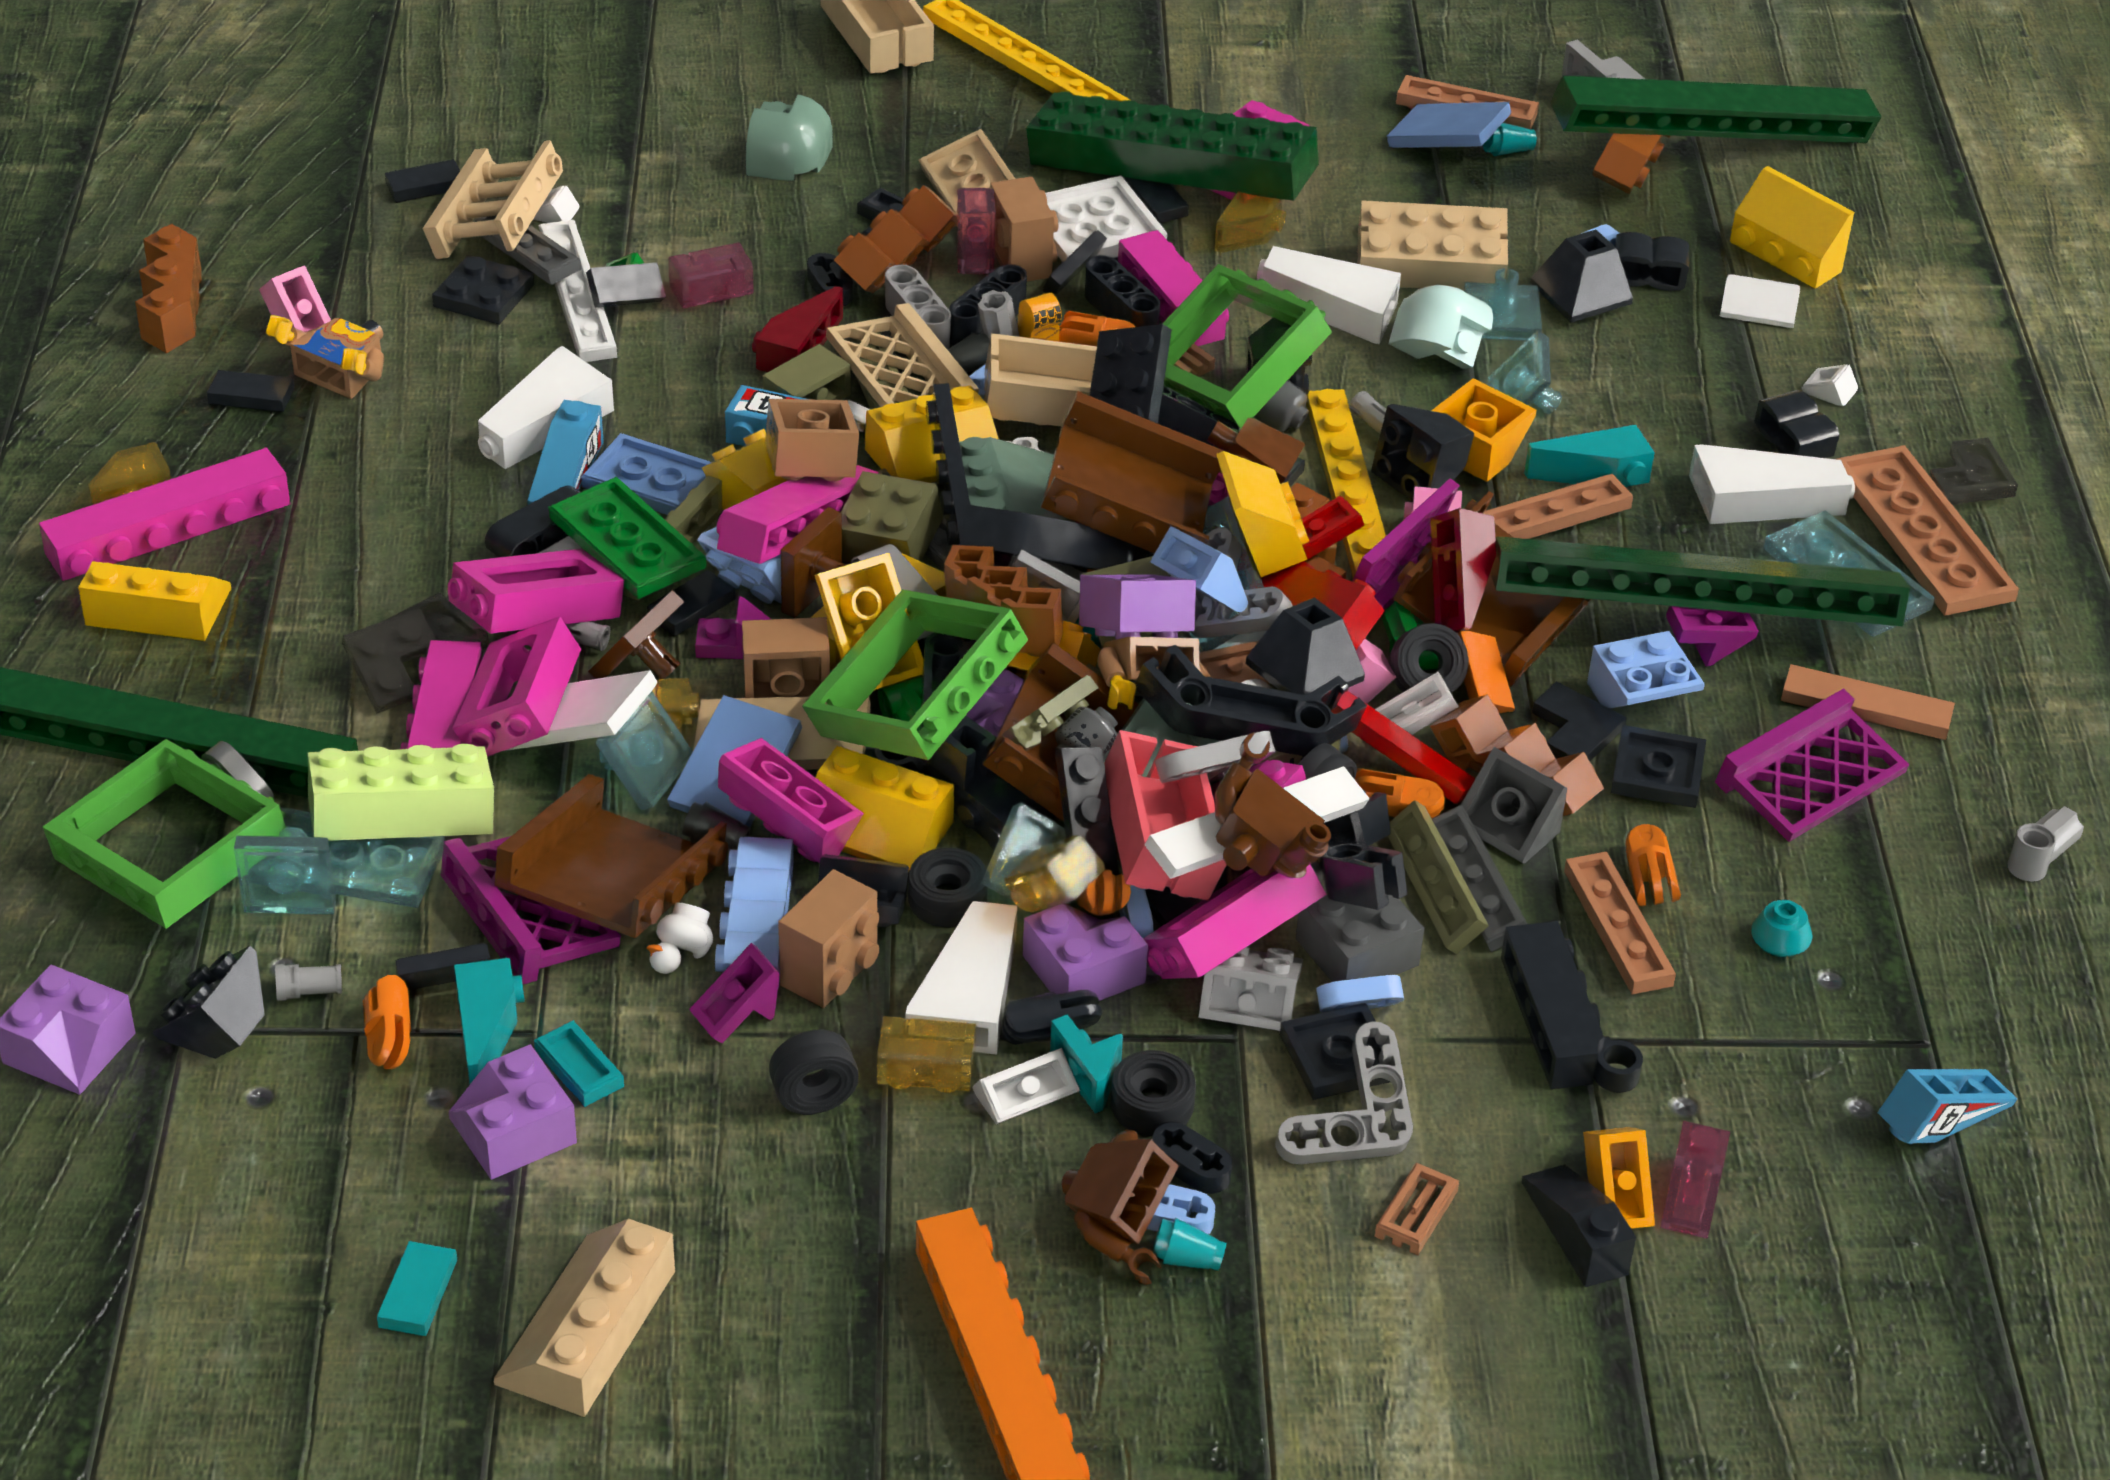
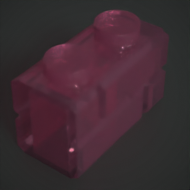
[956,188,996,274]
[668,242,754,309]

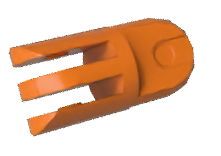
[1059,311,1135,346]
[1354,768,1445,819]
[1625,824,1681,907]
[1076,870,1131,916]
[363,975,411,1069]

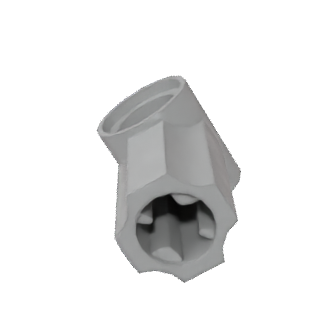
[977,290,1020,340]
[2008,806,2084,882]

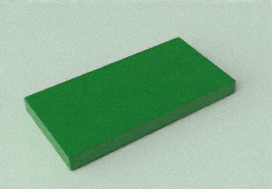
[548,477,707,599]

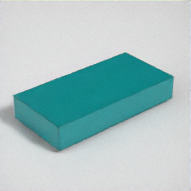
[534,1020,624,1107]
[377,1241,457,1336]

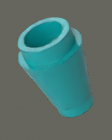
[1482,123,1537,156]
[1152,1217,1226,1271]

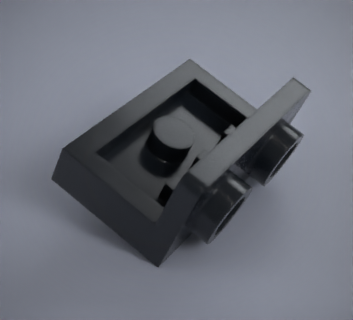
[817,854,909,927]

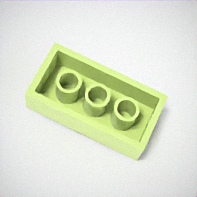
[308,744,494,841]

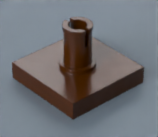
[781,507,846,618]
[588,590,684,682]

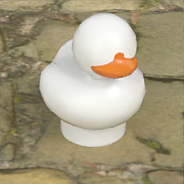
[646,903,713,974]

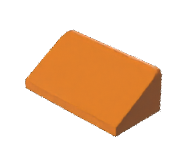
[1458,631,1515,713]

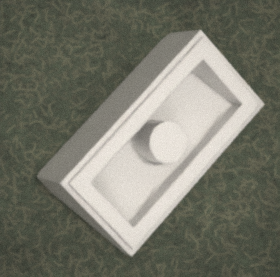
[1720,274,1800,328]
[972,1048,1080,1124]

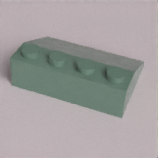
[959,437,1076,523]

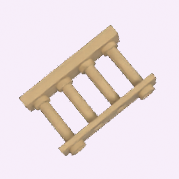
[423,140,563,259]

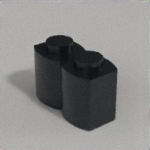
[1614,232,1689,291]
[1754,390,1840,458]

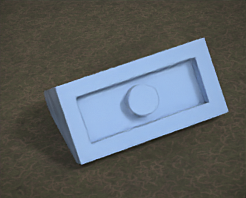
[1150,526,1248,612]

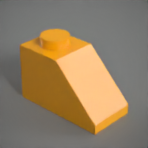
[1583,1127,1655,1229]

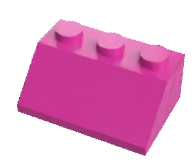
[718,738,864,863]

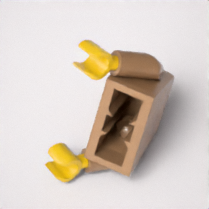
[265,315,384,399]
[1097,637,1211,709]

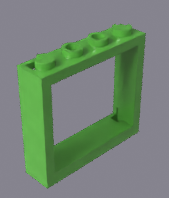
[1163,264,1332,428]
[802,589,1028,760]
[43,739,289,929]

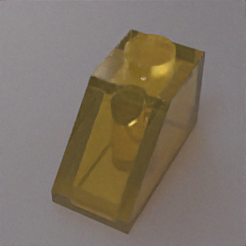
[1215,191,1286,253]
[88,442,171,505]

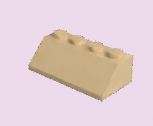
[494,1219,675,1417]

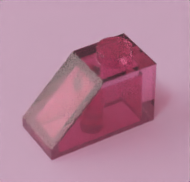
[1660,1121,1731,1239]

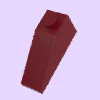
[752,286,843,372]
[1430,508,1496,633]

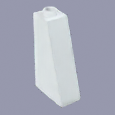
[1257,246,1401,344]
[478,346,614,469]
[1689,445,1855,524]
[905,901,1017,1055]

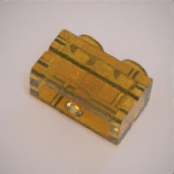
[1004,835,1105,913]
[877,1016,976,1093]

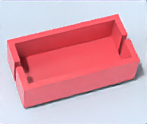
[1104,730,1227,900]

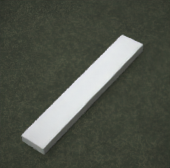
[538,220,617,362]
[1144,766,1369,879]

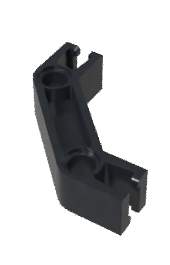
[960,504,1154,570]
[920,632,996,789]
[1136,644,1367,756]
[1319,789,1407,910]

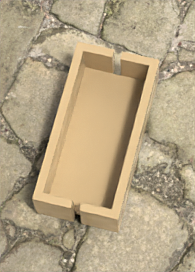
[820,0,934,74]
[1357,201,1508,293]
[984,333,1097,426]

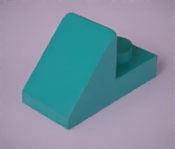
[1050,1014,1123,1113]

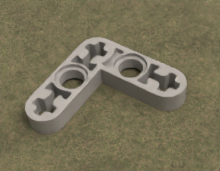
[1189,528,1293,638]
[1154,731,1276,783]
[1275,1021,1413,1164]

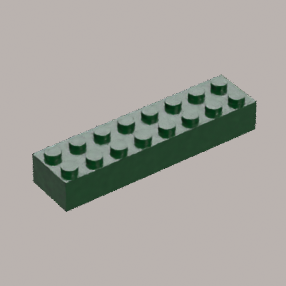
[1026,92,1319,201]

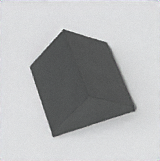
[1461,747,1567,864]

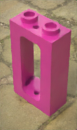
[448,549,625,633]
[453,616,581,757]
[1143,864,1327,979]

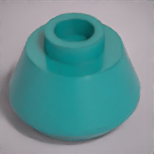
[1751,900,1813,957]

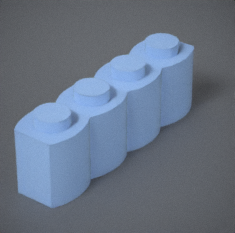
[715,837,794,988]

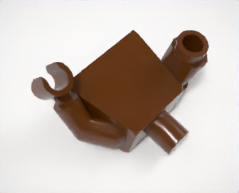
[1207,418,1305,484]
[1215,733,1331,878]
[1062,1130,1179,1285]

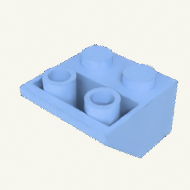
[697,527,781,604]
[1587,631,1704,709]

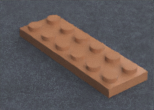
[1836,445,2019,616]

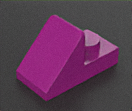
[695,596,770,659]
[1666,606,1759,666]
[689,943,780,1043]

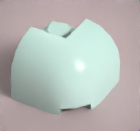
[1388,285,1493,369]

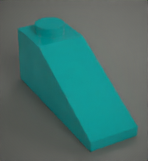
[1524,424,1655,487]
[454,958,525,1084]

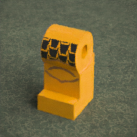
[1017,293,1062,342]

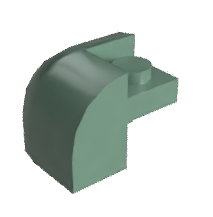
[746,94,833,181]

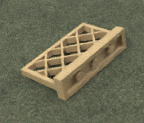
[826,303,979,407]

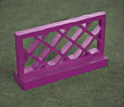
[1352,478,1460,609]
[1715,688,1910,842]
[440,836,621,985]

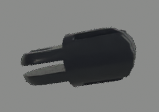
[1002,990,1102,1045]

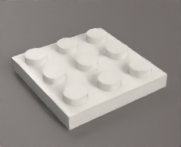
[1045,176,1167,262]

